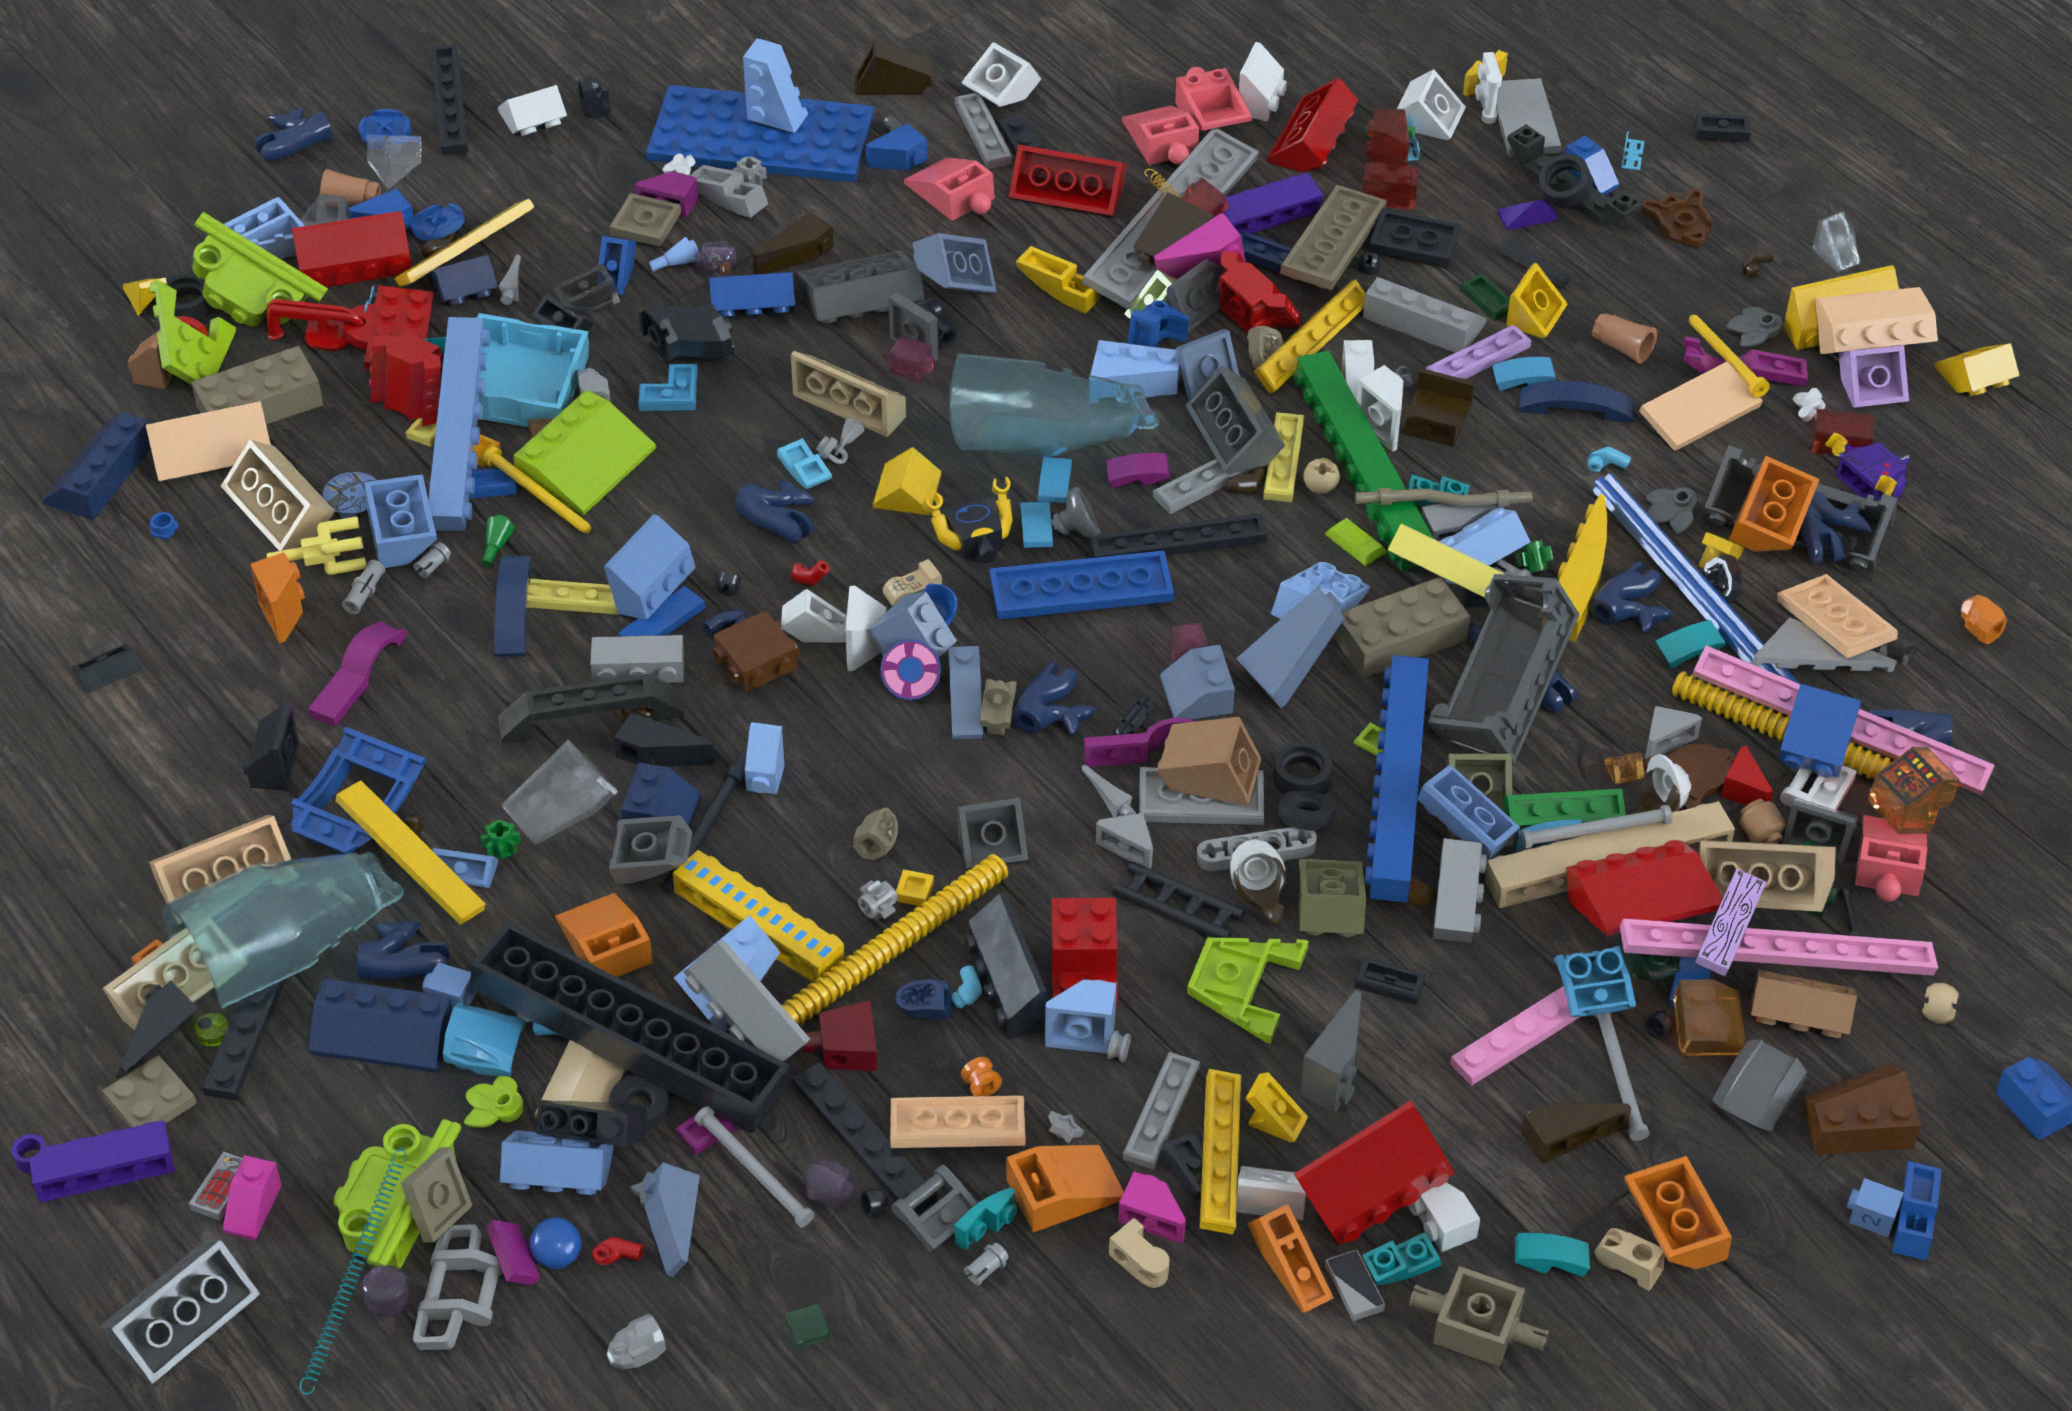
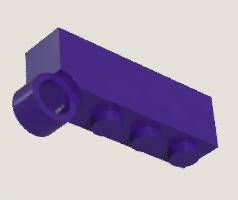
[1196,172,1324,234]
[11,1120,175,1203]

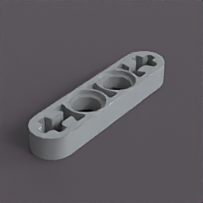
[1196,827,1317,872]

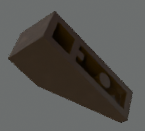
[753,212,834,275]
[1521,1103,1632,1164]

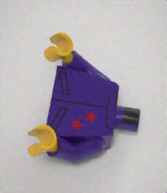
[1825,433,1910,501]

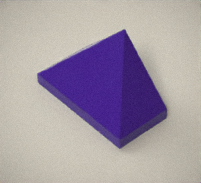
[1497,199,1558,230]

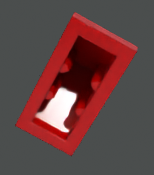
[1721,746,1773,806]

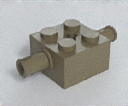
[1409,1266,1549,1367]

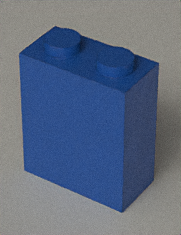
[1778,684,1861,778]

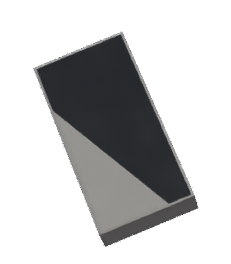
[1325,1250,1385,1321]

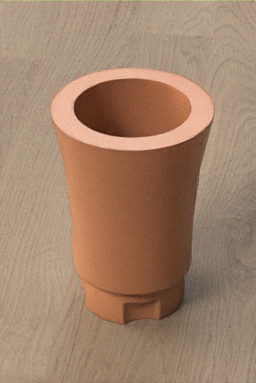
[320,169,381,207]
[1592,313,1657,364]

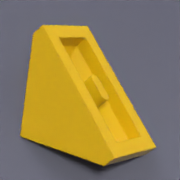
[123,278,167,316]

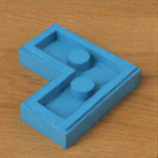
[638,364,698,411]

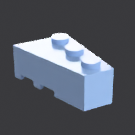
[743,38,808,133]
[224,197,304,259]
[1089,340,1181,403]
[1439,508,1530,585]
[674,915,780,1032]

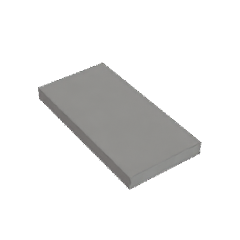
[1496,78,1561,156]
[1139,767,1264,825]

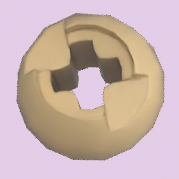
[1303,458,1340,495]
[1922,983,1959,1024]

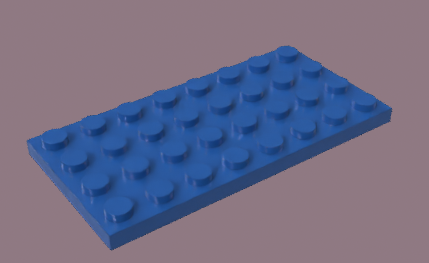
[646,85,874,182]

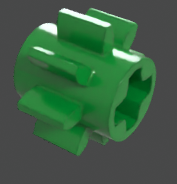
[1515,540,1553,572]
[480,820,521,859]

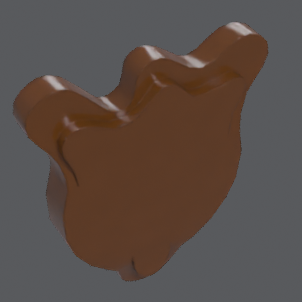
[1640,189,1712,247]
[1645,743,1735,810]

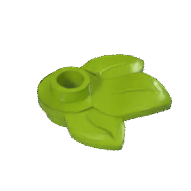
[464,1076,523,1128]

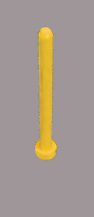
[1689,315,1770,398]
[482,446,591,533]

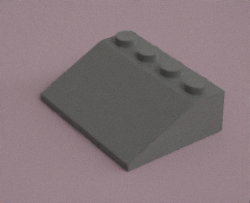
[796,251,925,323]

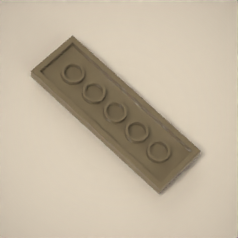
[1280,185,1387,290]

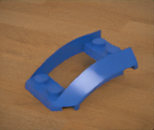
[291,727,426,856]

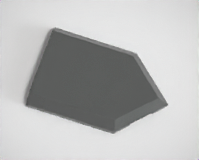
[1166,259,1226,332]

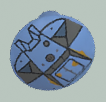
[323,472,377,519]

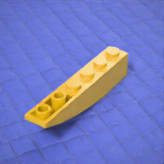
[1539,494,1607,642]

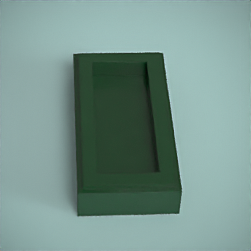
[1460,273,1510,321]

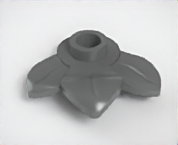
[1726,307,1783,348]
[1646,487,1697,535]

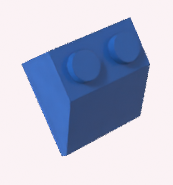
[1996,1057,2072,1141]

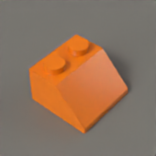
[250,552,305,644]

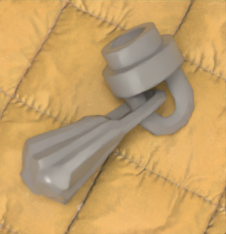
[816,418,865,465]

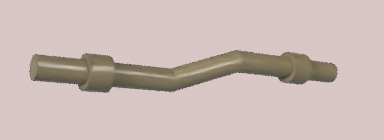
[1355,488,1533,508]

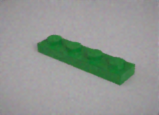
[1503,789,1626,828]

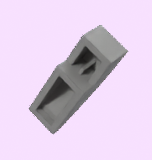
[689,165,768,218]

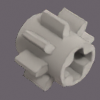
[733,157,766,185]
[858,880,898,920]

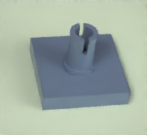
[1176,329,1240,401]

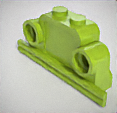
[192,212,328,327]
[334,1119,461,1271]

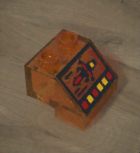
[1868,747,1960,834]

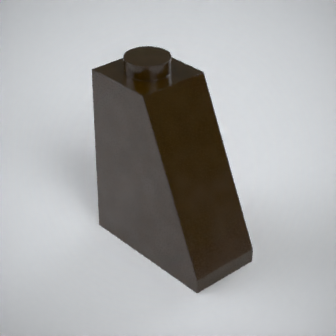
[854,39,935,95]
[1133,192,1215,267]

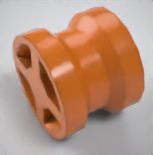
[961,1057,1002,1096]

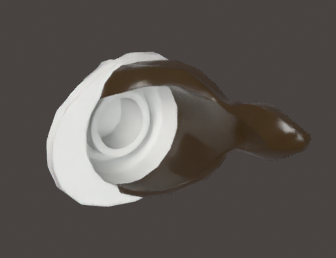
[1634,754,1691,814]
[1230,840,1286,925]

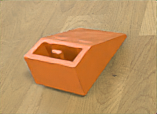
[555,893,653,977]
[1006,1145,1124,1232]

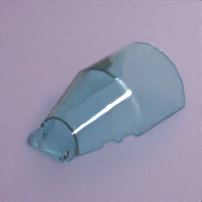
[949,353,1159,457]
[162,852,404,1008]

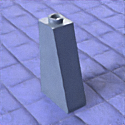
[1236,587,1345,709]

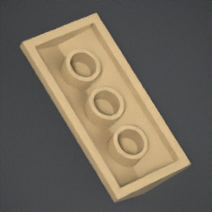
[103,913,248,1030]
[534,1040,627,1118]

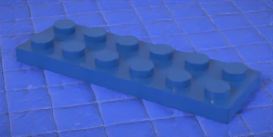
[989,551,1174,620]

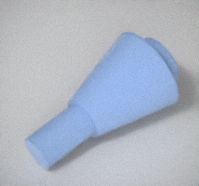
[649,237,700,272]

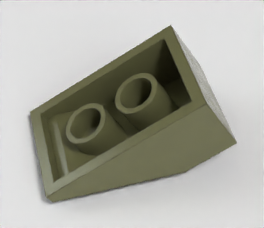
[1446,754,1513,847]
[1299,859,1366,937]

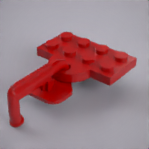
[267,285,434,370]

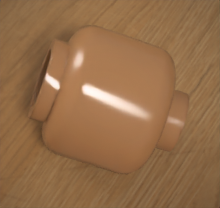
[1739,799,1786,844]

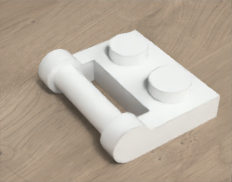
[1475,52,1502,124]
[1780,765,1857,810]

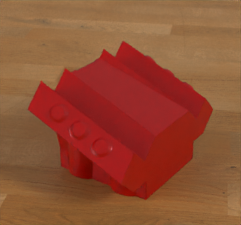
[1218,251,1301,334]
[369,331,444,426]

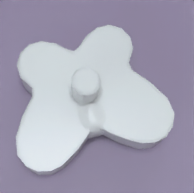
[662,154,695,175]
[1793,388,1826,422]

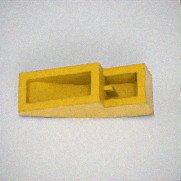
[1016,246,1100,314]

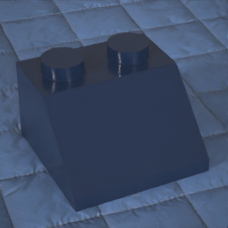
[428,255,498,306]
[621,762,701,828]

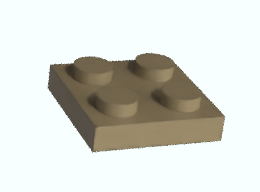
[610,193,681,247]
[102,1055,197,1128]
[401,1147,473,1242]

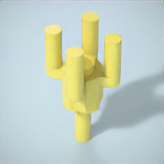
[267,516,367,575]

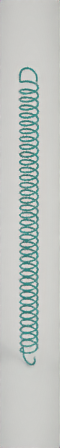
[299,1149,407,1395]

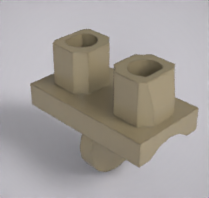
[980,679,1017,735]

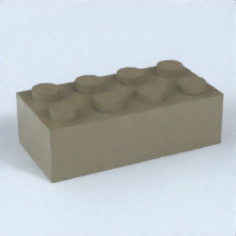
[191,346,323,424]
[1334,577,1470,678]

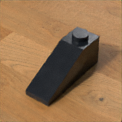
[116,980,198,1079]

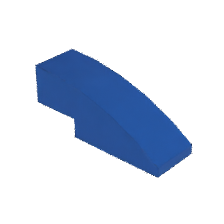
[1892,1161,1942,1261]

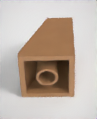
[1158,717,1261,805]

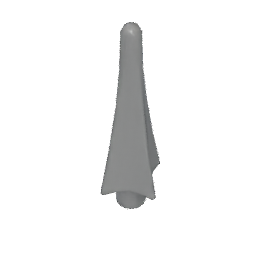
[498,254,521,305]
[1082,765,1136,817]

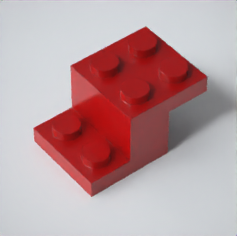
[1051,898,1118,1006]

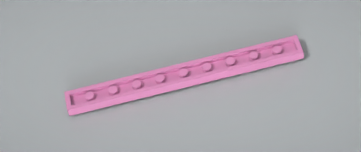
[1693,646,1994,795]
[1620,919,1938,976]

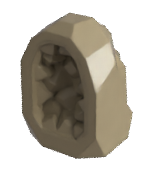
[1247,326,1283,369]
[853,808,898,860]

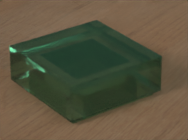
[786,1303,830,1349]

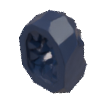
[894,979,952,1020]

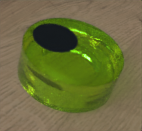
[195,1013,228,1046]

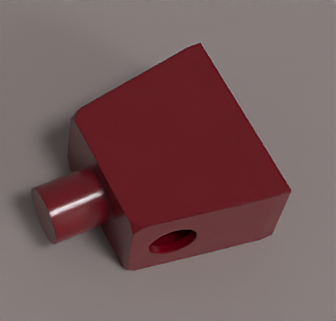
[802,1001,878,1071]

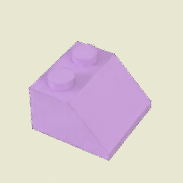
[1838,345,1909,408]

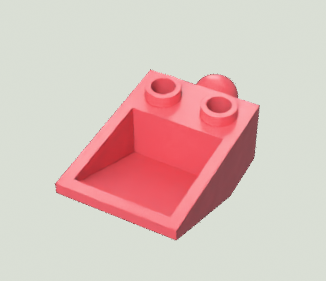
[1175,67,1252,131]
[1122,106,1199,165]
[904,157,995,221]
[1855,815,1927,902]

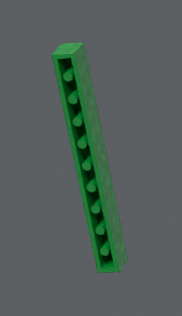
[1293,350,1434,571]

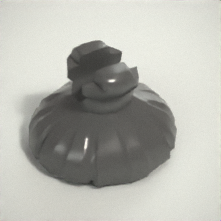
[1051,487,1101,538]

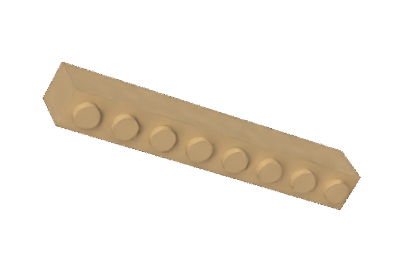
[1484,801,1735,908]

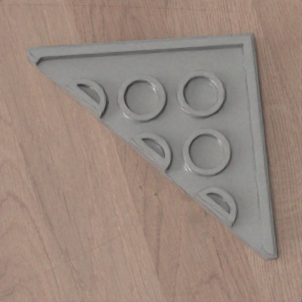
[1751,618,1897,672]

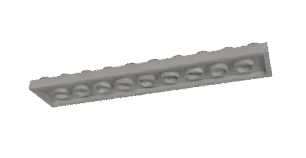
[1082,128,1259,310]

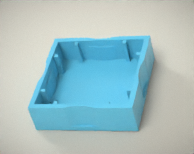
[477,313,589,430]

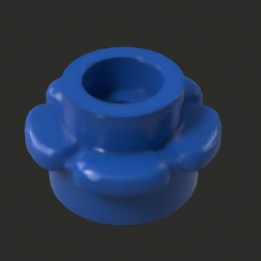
[149,512,178,539]

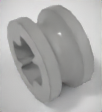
[1107,1030,1131,1063]

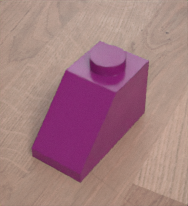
[635,172,699,218]

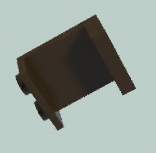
[1399,368,1475,447]

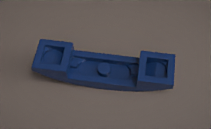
[1519,381,1634,423]
[494,556,532,657]

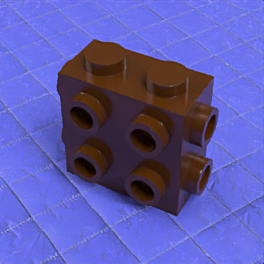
[712,611,799,693]

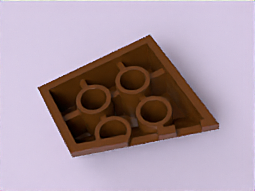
[1801,1063,1921,1155]

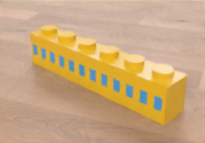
[673,850,845,983]

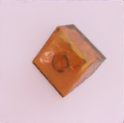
[1673,979,1746,1056]

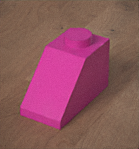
[223,1155,282,1241]
[1118,1172,1186,1244]

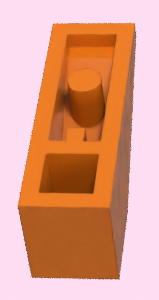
[1247,1204,1334,1313]

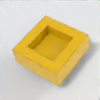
[896,869,934,906]

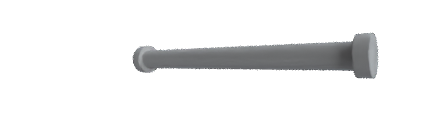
[1521,805,1672,849]
[1593,1012,1649,1141]
[694,1106,815,1228]

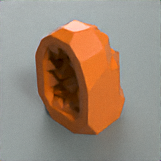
[1961,595,2007,645]

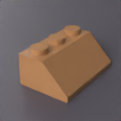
[1750,969,1857,1038]

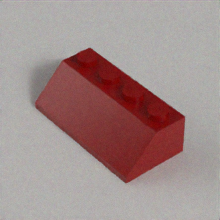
[1266,77,1358,173]
[1009,144,1127,216]
[292,211,412,287]

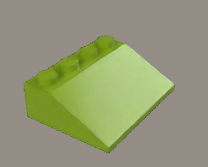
[513,389,656,515]

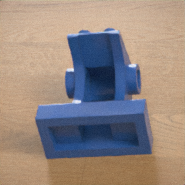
[1127,300,1189,347]

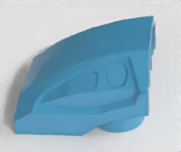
[1554,946,1636,1017]
[443,1002,525,1077]

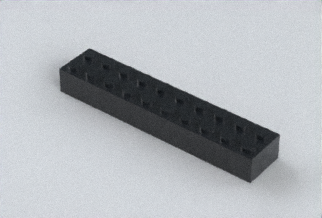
[470,921,790,1134]

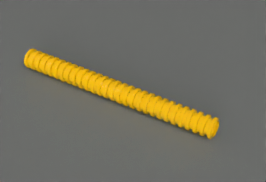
[1672,671,1935,802]
[781,854,1008,1025]

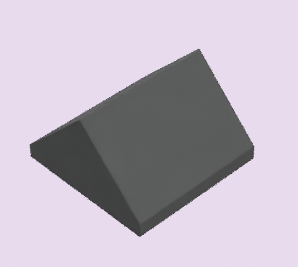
[957,797,1029,869]

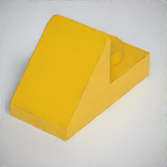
[1699,532,1745,568]
[1245,1072,1308,1142]

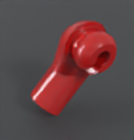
[790,560,830,586]
[592,1237,644,1265]

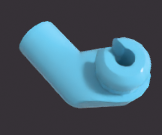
[1587,447,1631,472]
[951,966,982,1008]

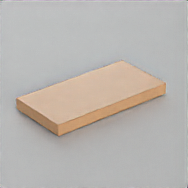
[1639,362,1763,451]
[146,401,271,482]
[1777,574,1898,658]
[890,1096,1025,1148]

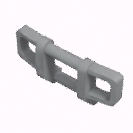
[413,1224,503,1350]

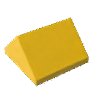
[1506,263,1568,339]
[873,447,941,516]

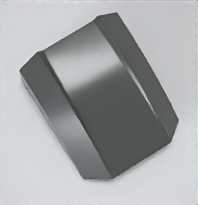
[609,815,692,885]
[1712,1039,1807,1132]

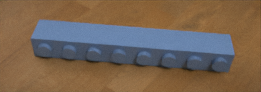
[428,317,490,531]

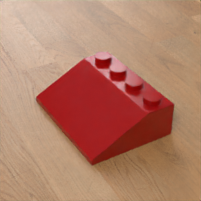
[1566,840,1723,936]
[1294,1100,1455,1246]

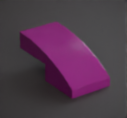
[1106,453,1170,488]

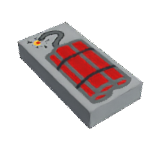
[189,1151,243,1221]

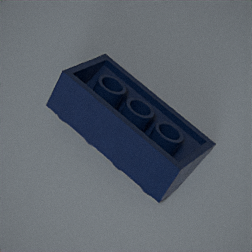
[42,412,151,520]
[309,978,452,1072]

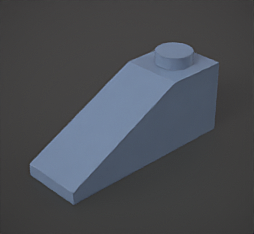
[949,646,983,740]
[643,1162,700,1277]

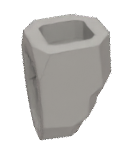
[578,368,610,401]
[607,1314,666,1369]

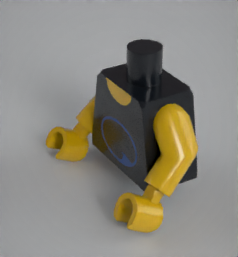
[922,477,1012,563]

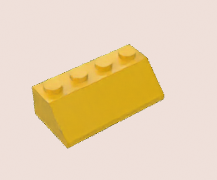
[1783,265,1899,350]

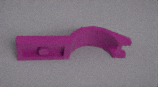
[1683,336,1808,387]
[308,621,407,727]
[1083,718,1196,767]

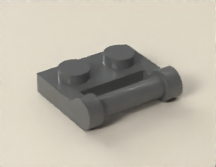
[891,1165,978,1253]

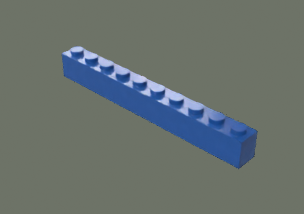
[1365,655,1429,903]

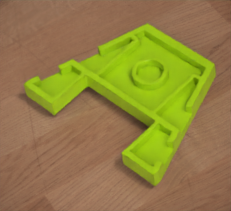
[150,280,236,385]
[1187,937,1309,1044]

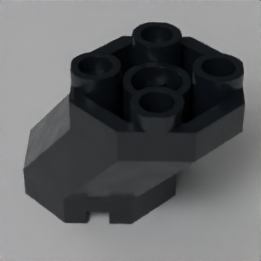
[638,302,734,363]

